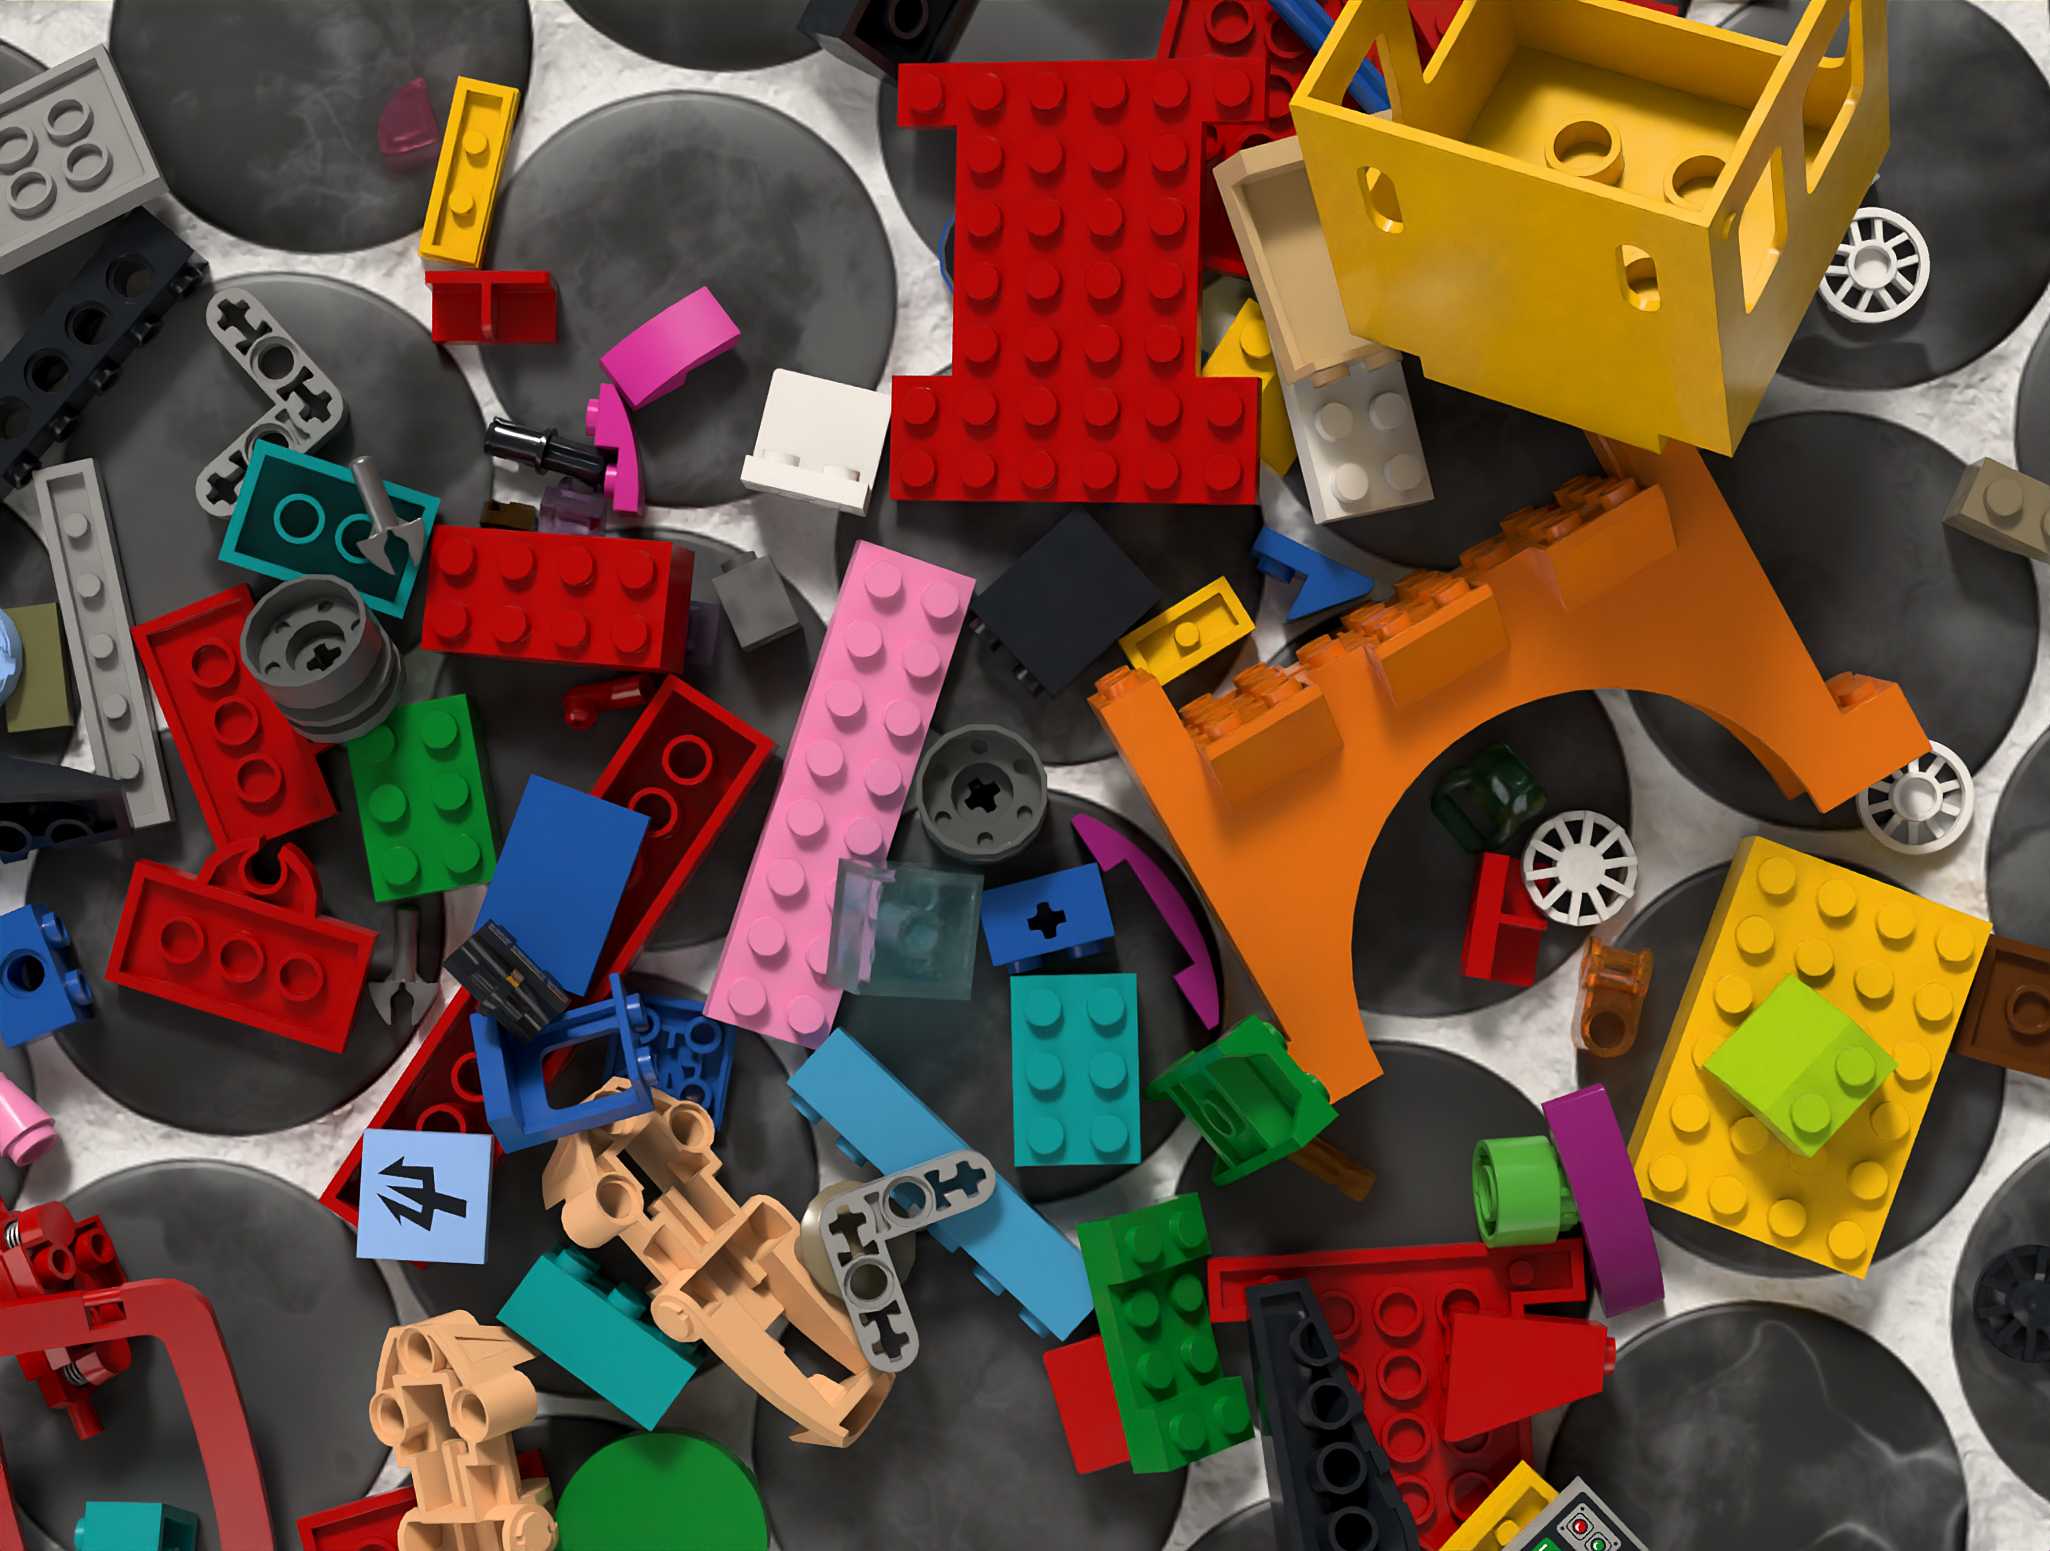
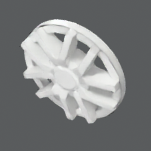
[1818,207,1930,324]

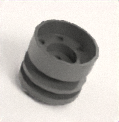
[240,574,407,743]
[916,724,1047,865]

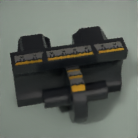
[442,918,572,1046]

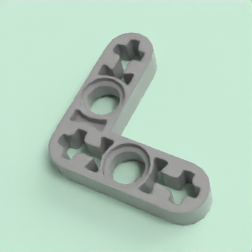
[195,288,349,520]
[818,1148,996,1373]

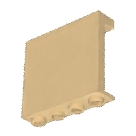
[1212,109,1403,389]

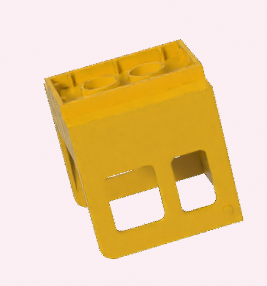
[1289,0,1890,457]

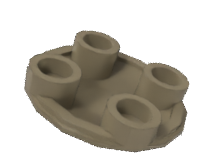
[794,1180,916,1300]

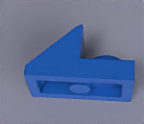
[1249,526,1376,626]

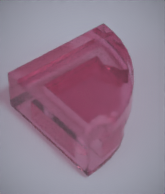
[378,77,443,157]

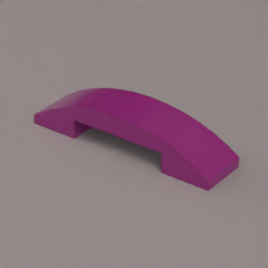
[1070,813,1219,1030]
[1541,1083,1665,1319]

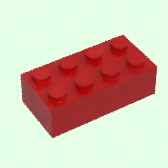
[421,524,695,675]

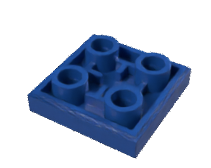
[601,989,738,1132]

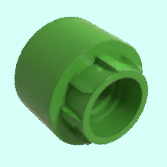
[1472,1135,1579,1248]

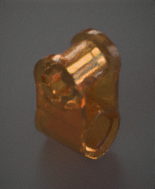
[1571,936,1654,1059]

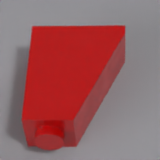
[1436,1306,1616,1442]

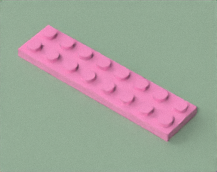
[702,540,976,1050]

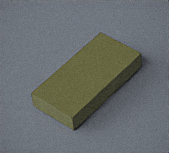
[2,603,75,734]

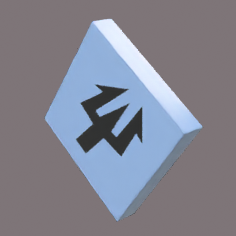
[356,1128,495,1264]

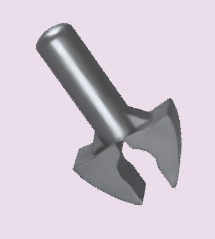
[349,456,424,575]
[368,906,441,1025]

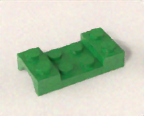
[1139,1013,1339,1188]
[1075,1192,1256,1474]

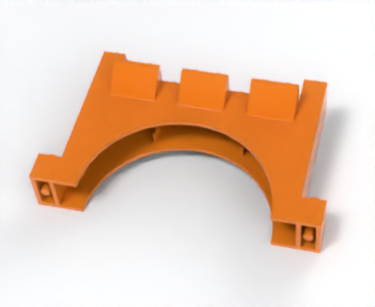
[1087,429,1933,1105]

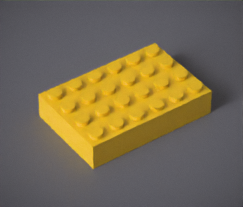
[1627,835,1993,1280]

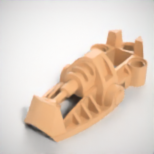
[542,1076,896,1448]
[369,1310,560,1551]

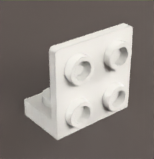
[740,369,891,517]

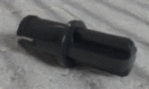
[484,416,610,484]

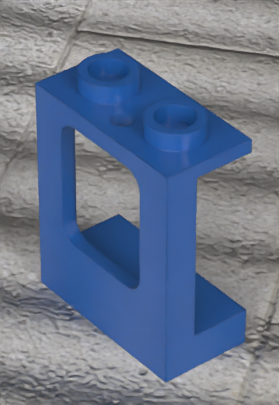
[469,972,660,1154]

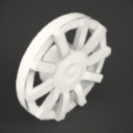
[1856,740,1975,855]
[1520,810,1638,926]

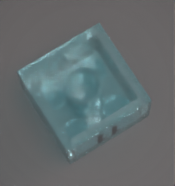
[825,858,984,1000]

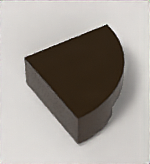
[479,499,544,532]

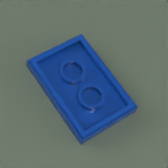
[471,774,652,997]

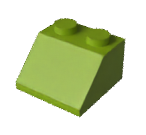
[1702,974,1899,1158]

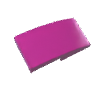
[599,286,741,412]
[586,383,645,519]

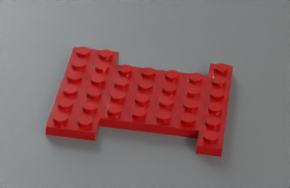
[889,57,1271,505]
[1206,1236,1586,1551]

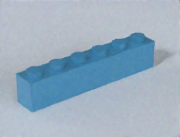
[786,1026,1094,1342]

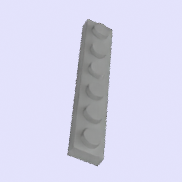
[32,458,176,831]

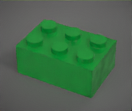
[346,694,504,903]

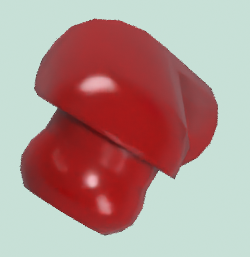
[562,673,655,730]

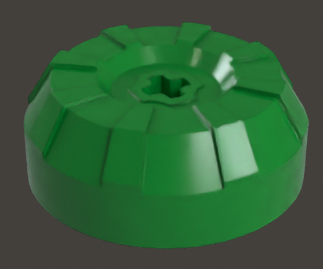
[553,1426,771,1551]

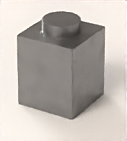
[712,551,803,653]

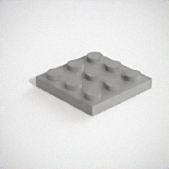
[0,43,170,275]

